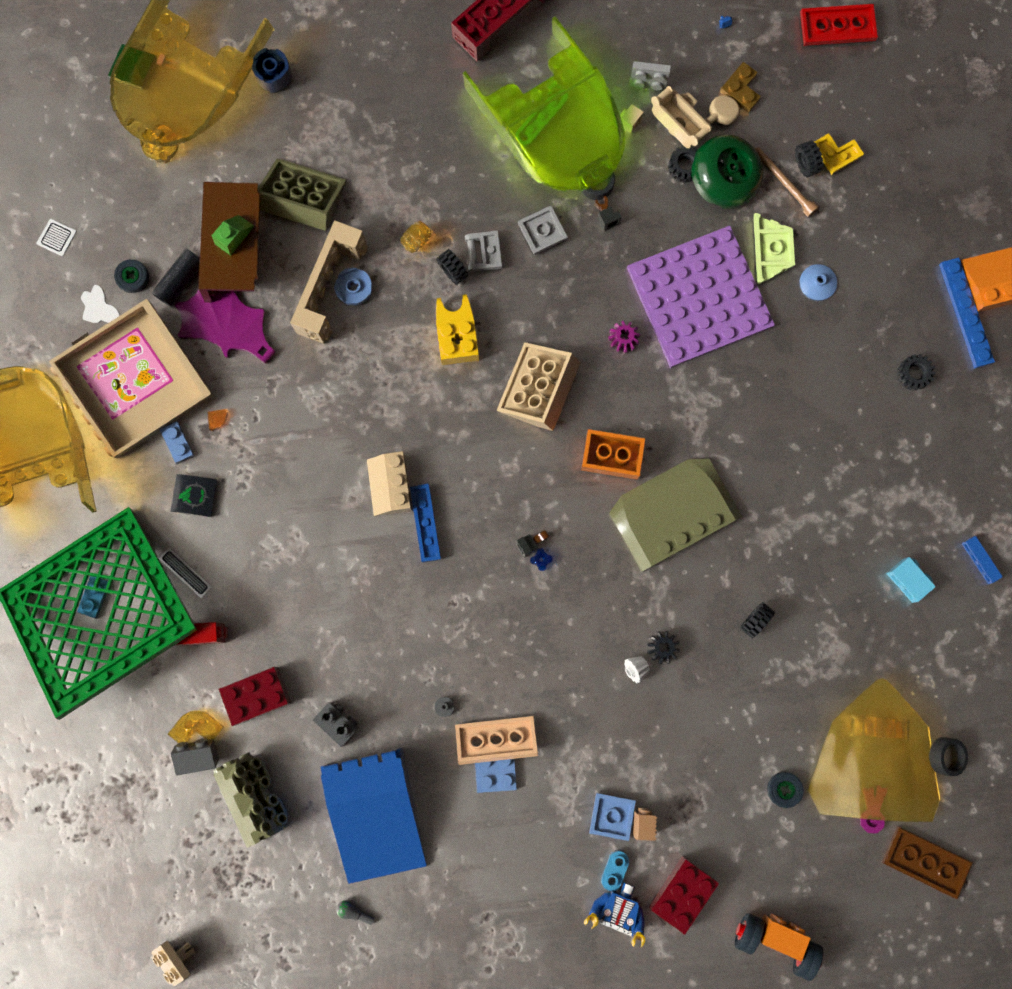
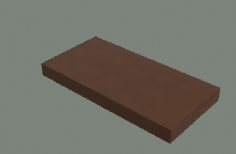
[882,826,973,900]

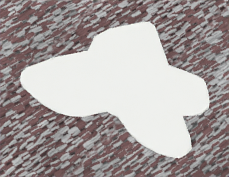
[81,285,120,323]

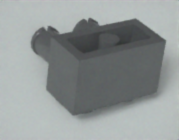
[313,702,360,747]

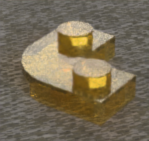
[168,711,224,743]

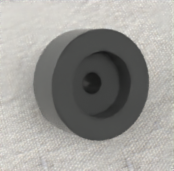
[435,697,454,717]

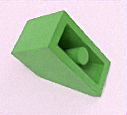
[212,215,254,255]

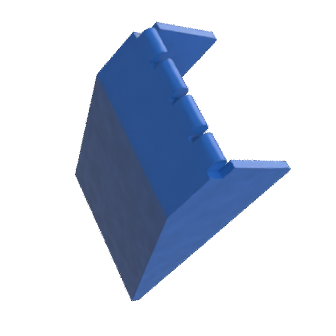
[320,747,427,884]

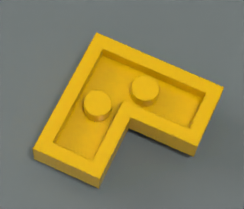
[814,133,864,175]

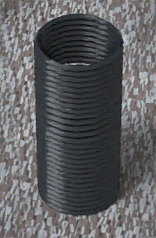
[152,248,200,307]

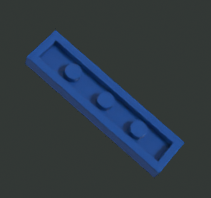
[410,484,441,563]

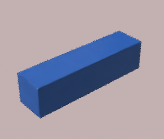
[962,536,1003,584]

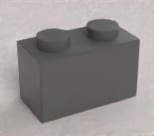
[171,738,219,776]

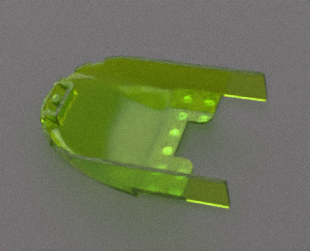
[462,16,626,192]

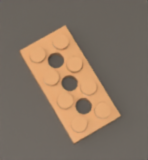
[455,716,538,765]

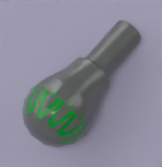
[336,900,375,925]

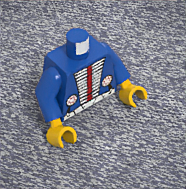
[584,882,645,948]

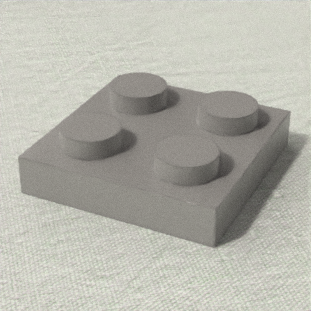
[629,61,671,91]
[518,206,568,255]

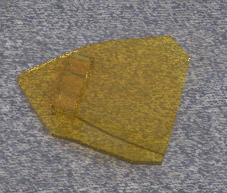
[808,679,940,822]

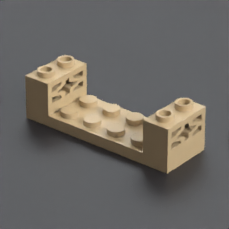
[290,220,368,344]

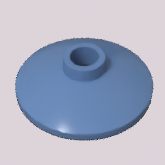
[800,264,837,301]

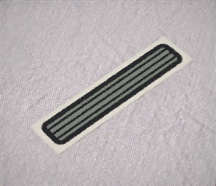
[159,548,212,598]

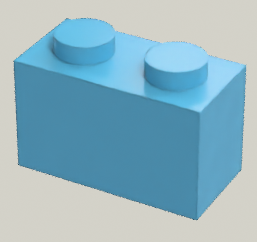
[886,557,936,603]

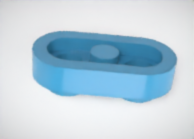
[601,850,629,891]

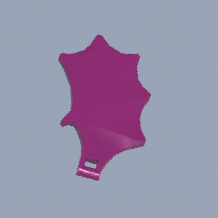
[175,289,275,364]

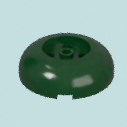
[691,135,763,209]

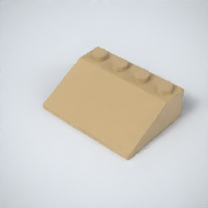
[497,342,581,431]

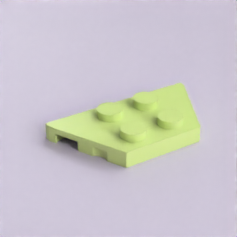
[753,213,795,284]

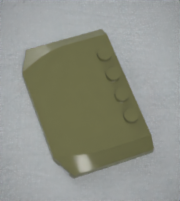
[609,459,743,572]

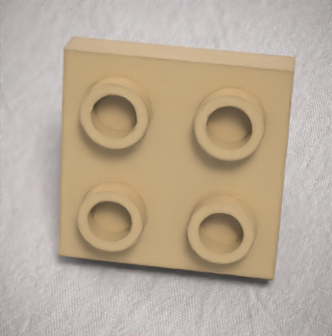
[151,940,195,986]

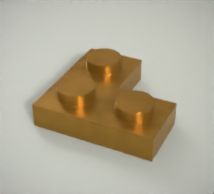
[720,62,761,113]

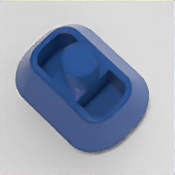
[719,16,733,29]

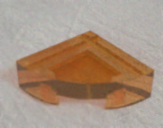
[207,409,228,431]

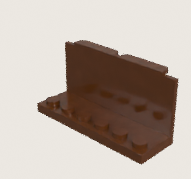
[199,182,261,303]

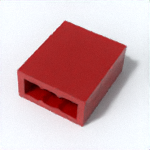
[174,622,228,646]

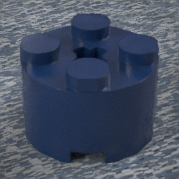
[252,48,292,93]

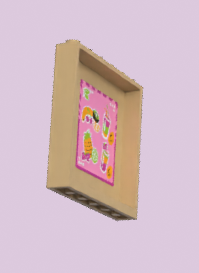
[49,299,214,458]

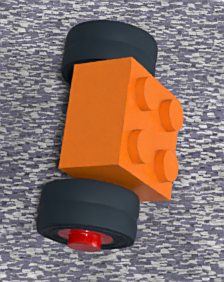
[734,913,824,981]

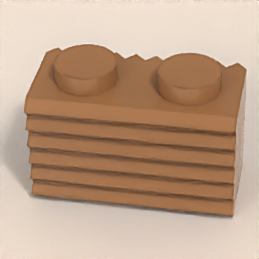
[633,807,657,841]

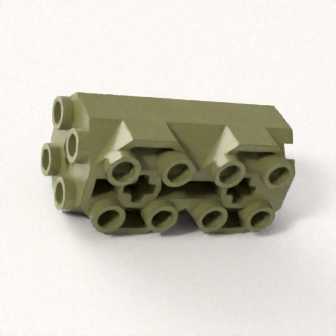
[213,752,288,848]

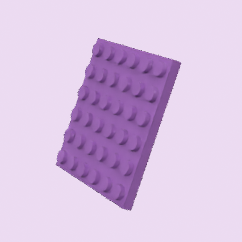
[627,226,775,368]

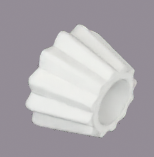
[624,656,650,683]

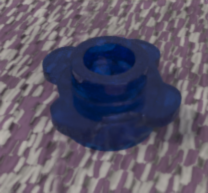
[530,548,553,571]

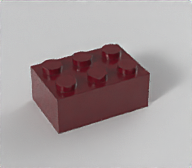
[218,667,292,726]
[649,856,719,935]

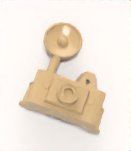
[651,86,740,148]

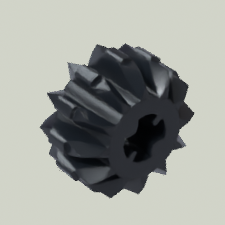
[647,631,680,664]

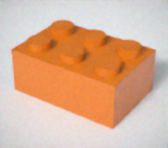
[581,429,645,480]

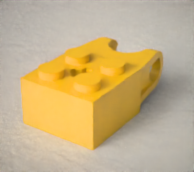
[436,294,479,365]

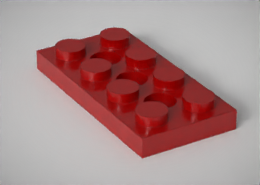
[800,4,878,46]

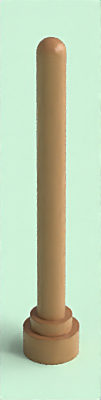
[755,147,819,218]

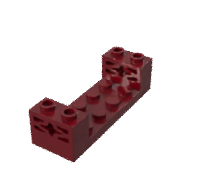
[451,0,546,62]

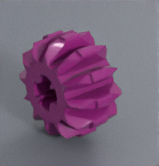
[608,320,641,353]

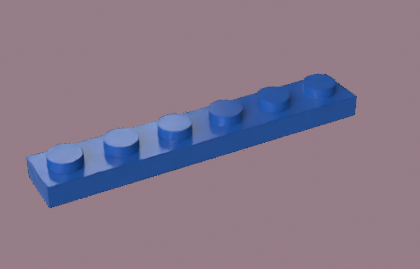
[939,258,995,369]

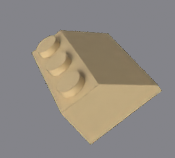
[367,451,412,516]

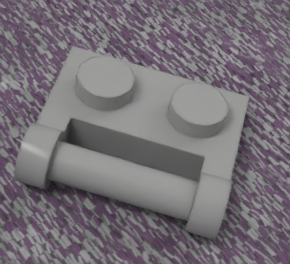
[465,231,502,273]

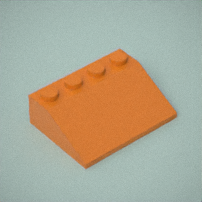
[960,247,1012,313]

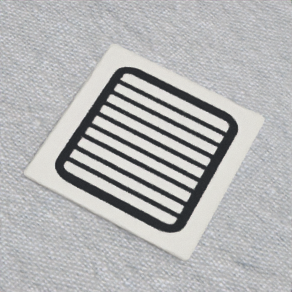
[36,219,76,256]

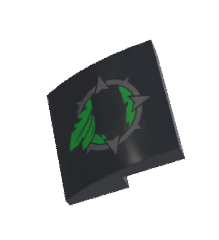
[170,474,217,518]

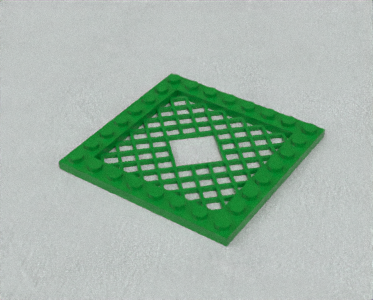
[0,507,198,720]

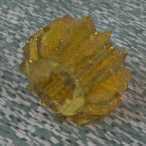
[400,221,431,253]

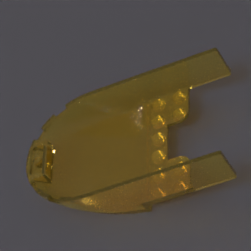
[109,0,274,146]
[0,366,97,513]

